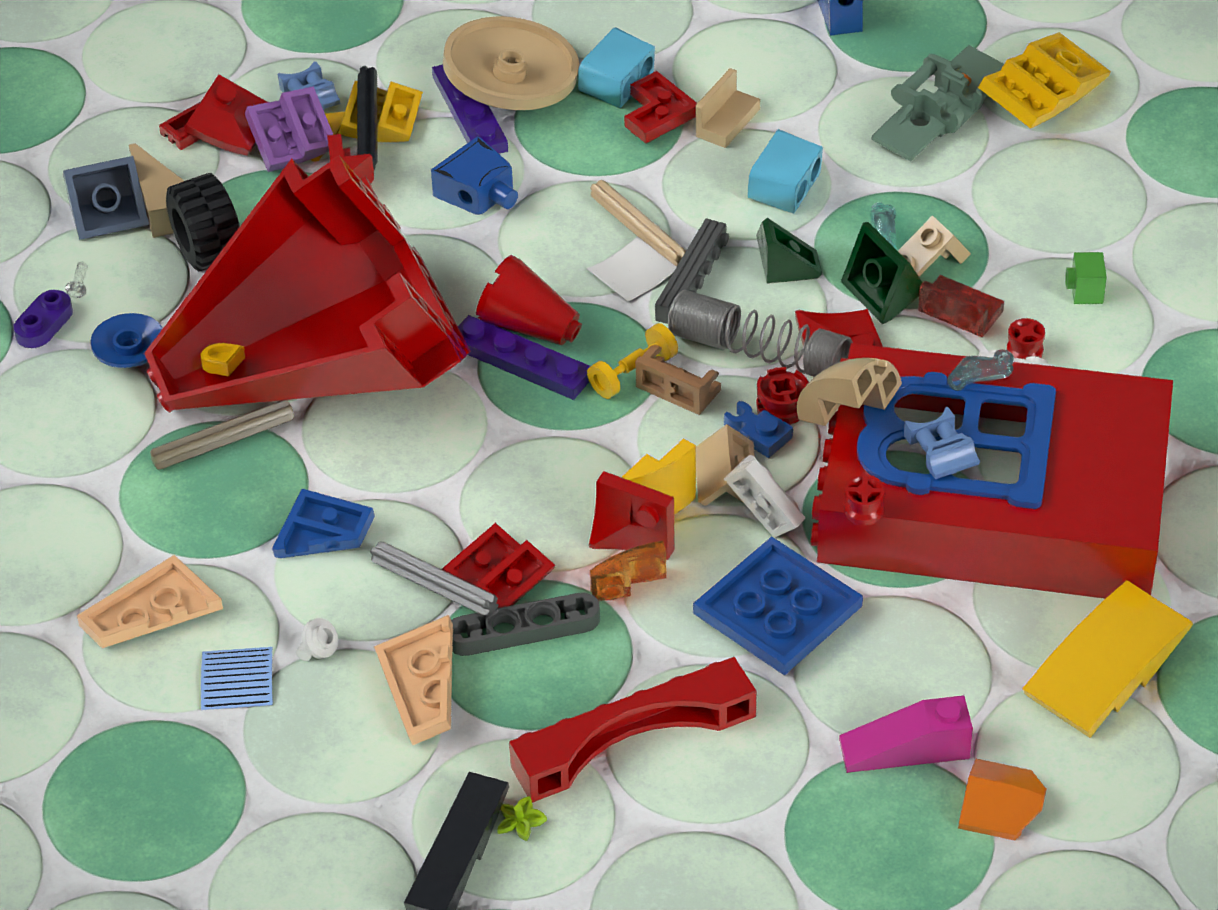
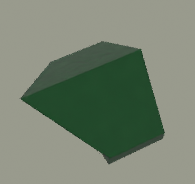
[756,218,822,284]

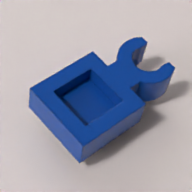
[724,401,793,458]

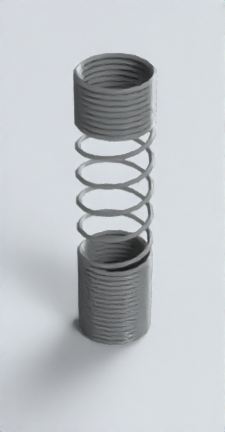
[668,290,853,377]

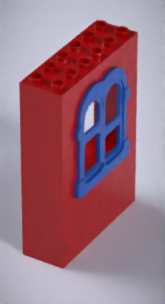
[811,343,1173,599]

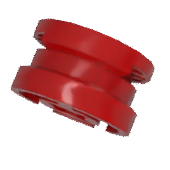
[756,367,809,425]

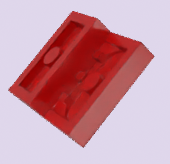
[442,523,555,608]

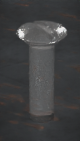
[65,262,88,298]

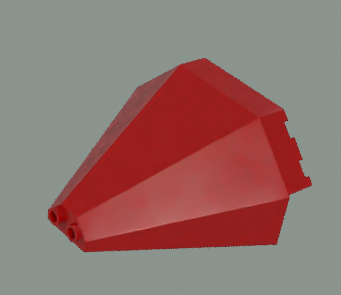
[144,156,471,413]

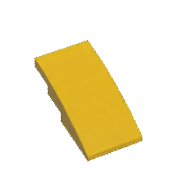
[978,32,1111,129]
[1022,580,1193,738]

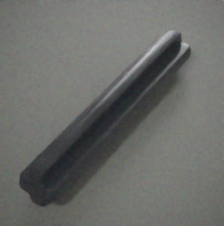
[357,65,378,170]

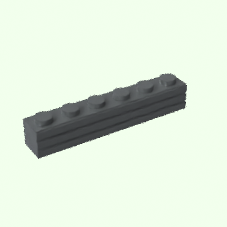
[655,218,729,324]

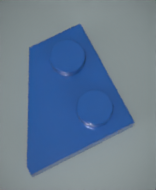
[272,489,375,558]

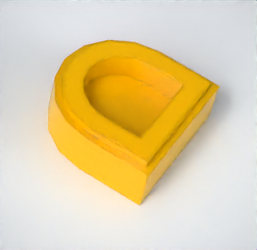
[200,343,245,376]

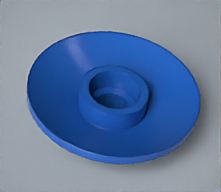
[90,313,163,368]

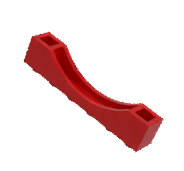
[509,657,757,803]

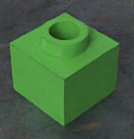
[1065,252,1107,304]

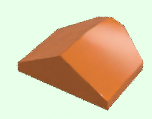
[958,758,1047,841]

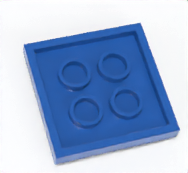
[693,536,863,676]

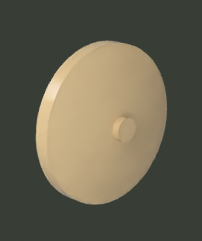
[443,16,579,110]

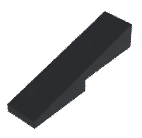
[404,771,509,910]

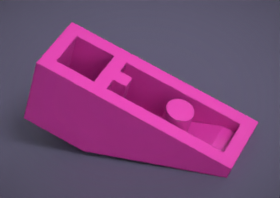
[839,695,973,773]

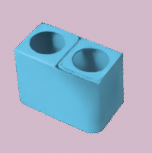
[578,27,655,108]
[748,129,823,214]

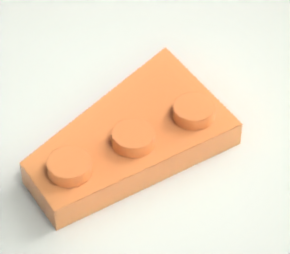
[77,555,223,648]
[374,615,453,745]

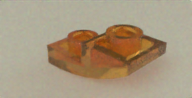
[589,540,666,601]

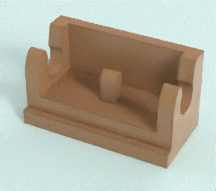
[636,344,721,415]

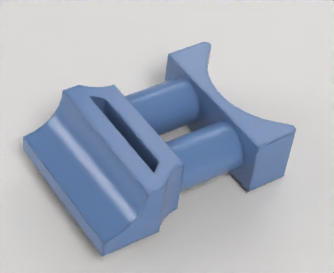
[278,61,341,110]
[904,407,980,479]

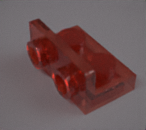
[918,275,1004,338]

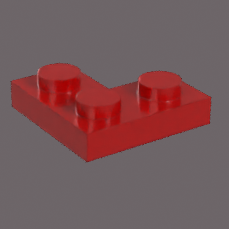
[624,71,697,144]

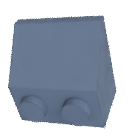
[63,156,149,240]

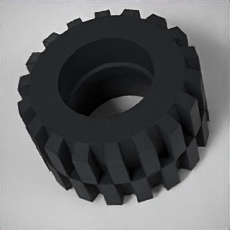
[166,173,240,272]

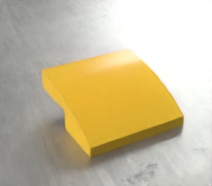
[338,80,423,142]
[622,438,696,515]

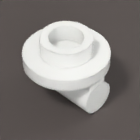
[296,618,338,661]

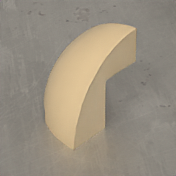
[797,358,902,426]

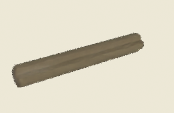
[150,400,294,470]

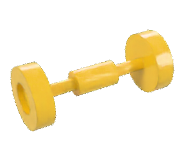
[587,323,678,399]

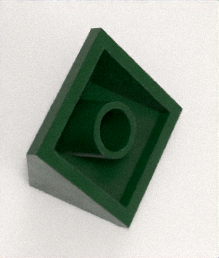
[841,222,927,324]

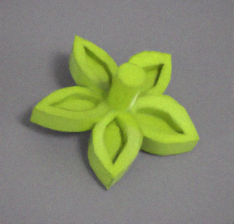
[497,796,547,841]

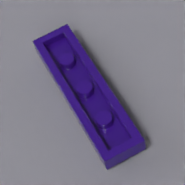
[432,64,508,154]
[458,315,590,400]

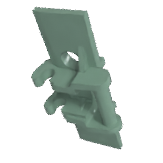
[872,45,1004,162]

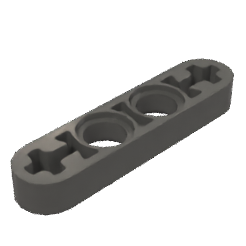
[451,592,600,656]

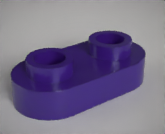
[14,290,73,348]

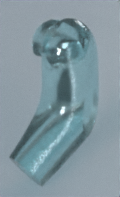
[870,202,896,249]
[947,349,1014,391]

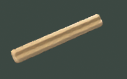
[590,180,686,267]

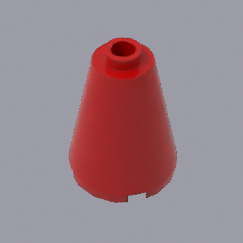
[476,255,582,345]

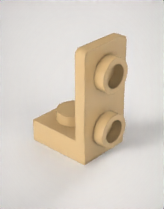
[898,215,971,277]

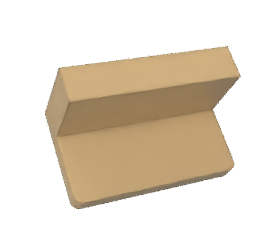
[696,68,760,148]
[696,424,755,506]

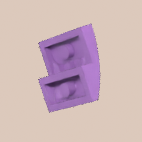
[245,86,333,172]

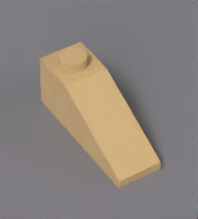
[129,143,184,238]

